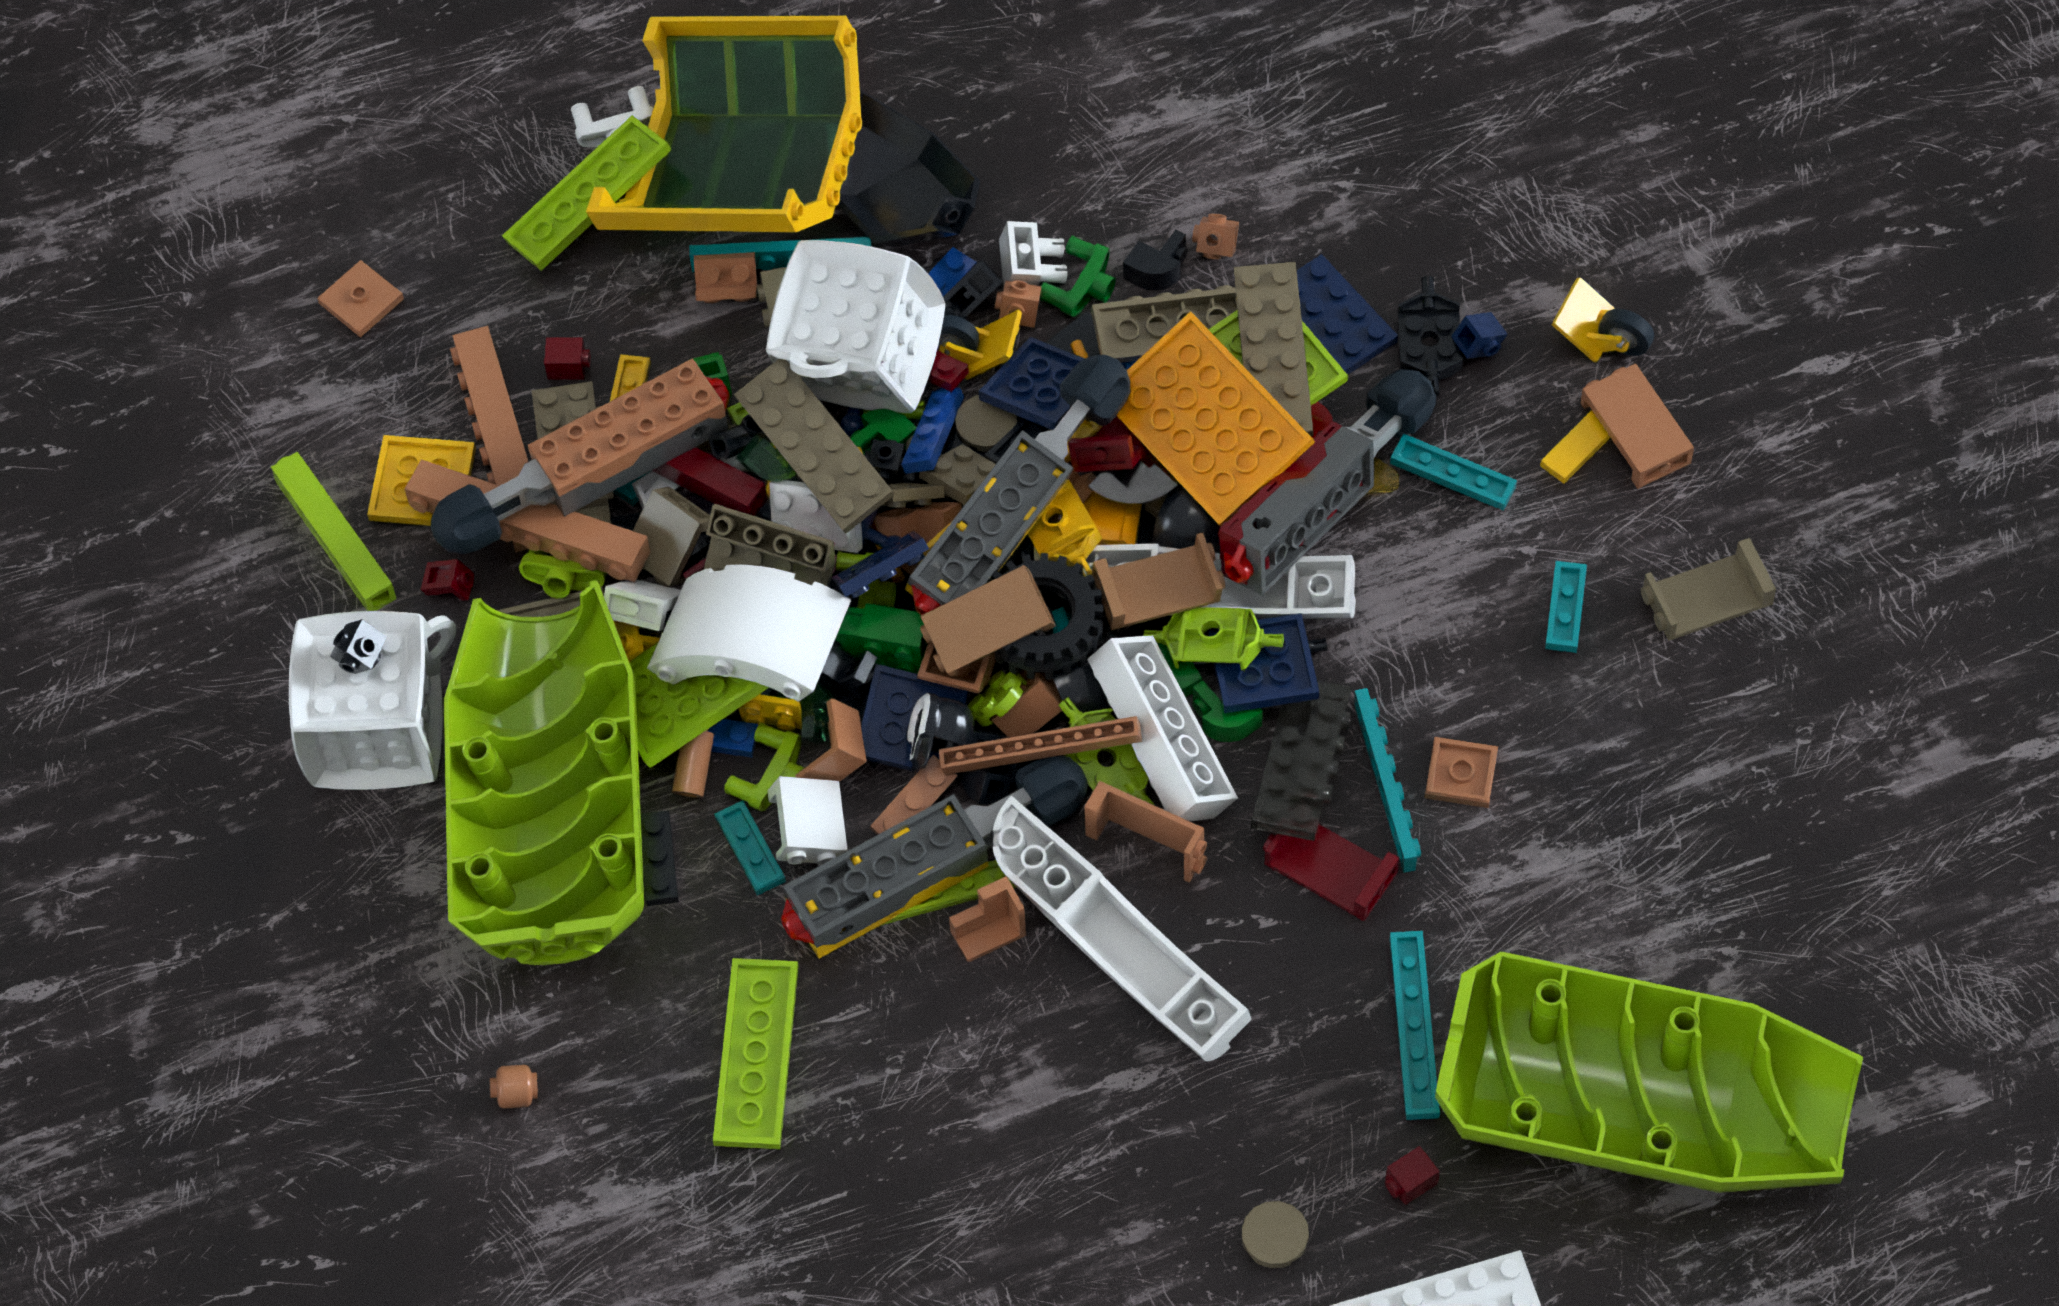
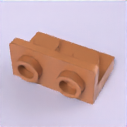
[694,252,757,303]

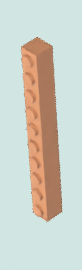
[939,716,1142,775]

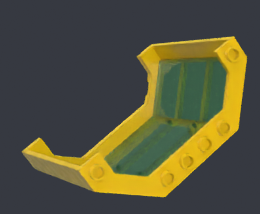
[586,16,862,232]

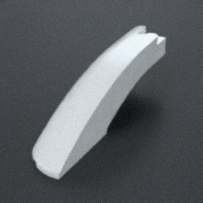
[1034,544,1356,620]
[992,796,1252,1061]

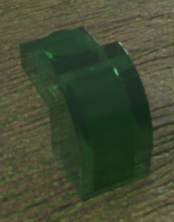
[735,435,797,482]
[778,682,836,743]

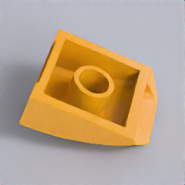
[1084,492,1142,545]

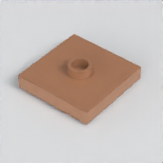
[317,260,404,337]

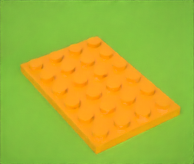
[1116,311,1315,527]

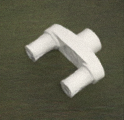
[571,86,653,148]

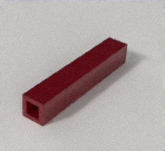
[651,447,767,516]

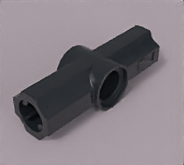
[709,415,772,460]

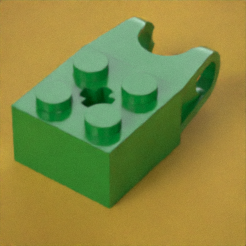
[835,603,928,674]

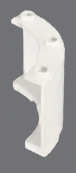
[647,565,851,702]

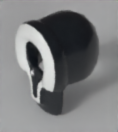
[907,693,975,775]

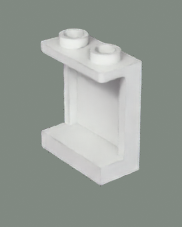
[604,579,681,631]
[768,776,848,866]

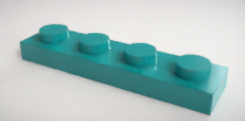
[1390,434,1517,511]

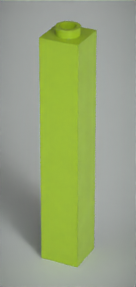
[271,452,397,611]

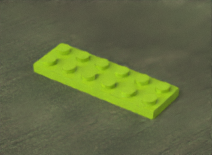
[502,115,672,271]
[713,958,799,1149]

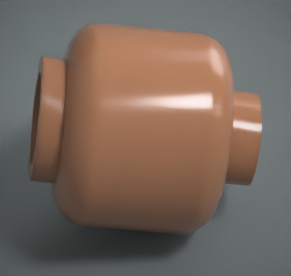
[490,1065,538,1109]

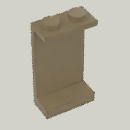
[1641,538,1776,641]

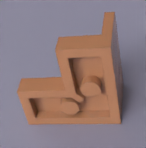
[991,669,1062,737]
[795,698,867,782]
[949,876,1026,962]

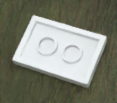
[769,479,862,553]

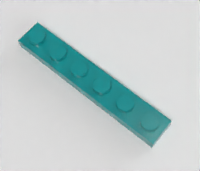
[689,237,872,272]
[1354,688,1421,873]
[1389,931,1440,1120]

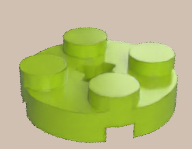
[968,670,1027,727]

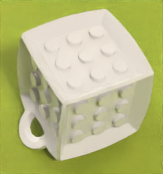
[766,240,945,413]
[289,611,456,790]

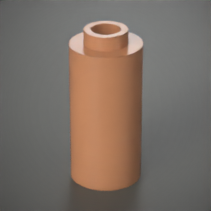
[672,729,714,798]

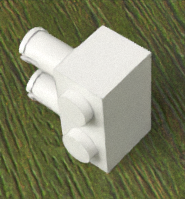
[999,221,1067,290]

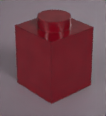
[544,337,591,380]
[1385,1146,1440,1205]

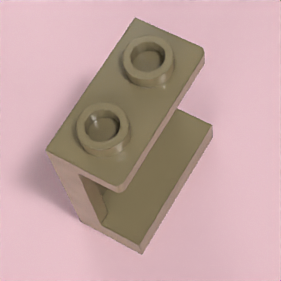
[633,486,710,587]

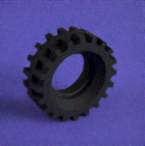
[992,553,1103,680]

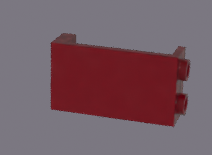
[1068,416,1147,472]
[1263,801,1399,921]

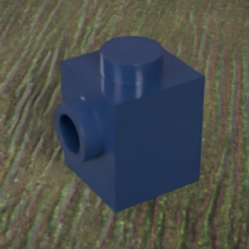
[1451,312,1508,359]

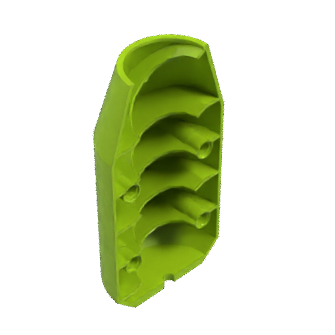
[444,580,644,965]
[1435,952,1863,1193]

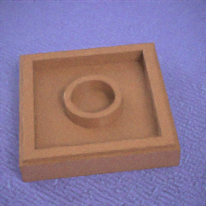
[1425,737,1498,808]

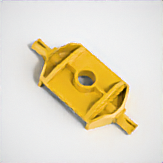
[1028,480,1102,577]

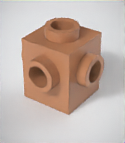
[1192,213,1239,259]
[994,280,1041,328]

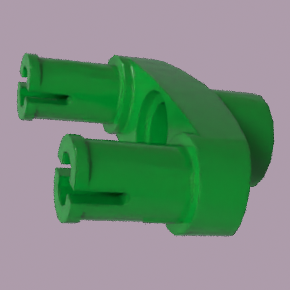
[1039,235,1116,317]

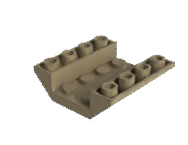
[704,504,835,587]

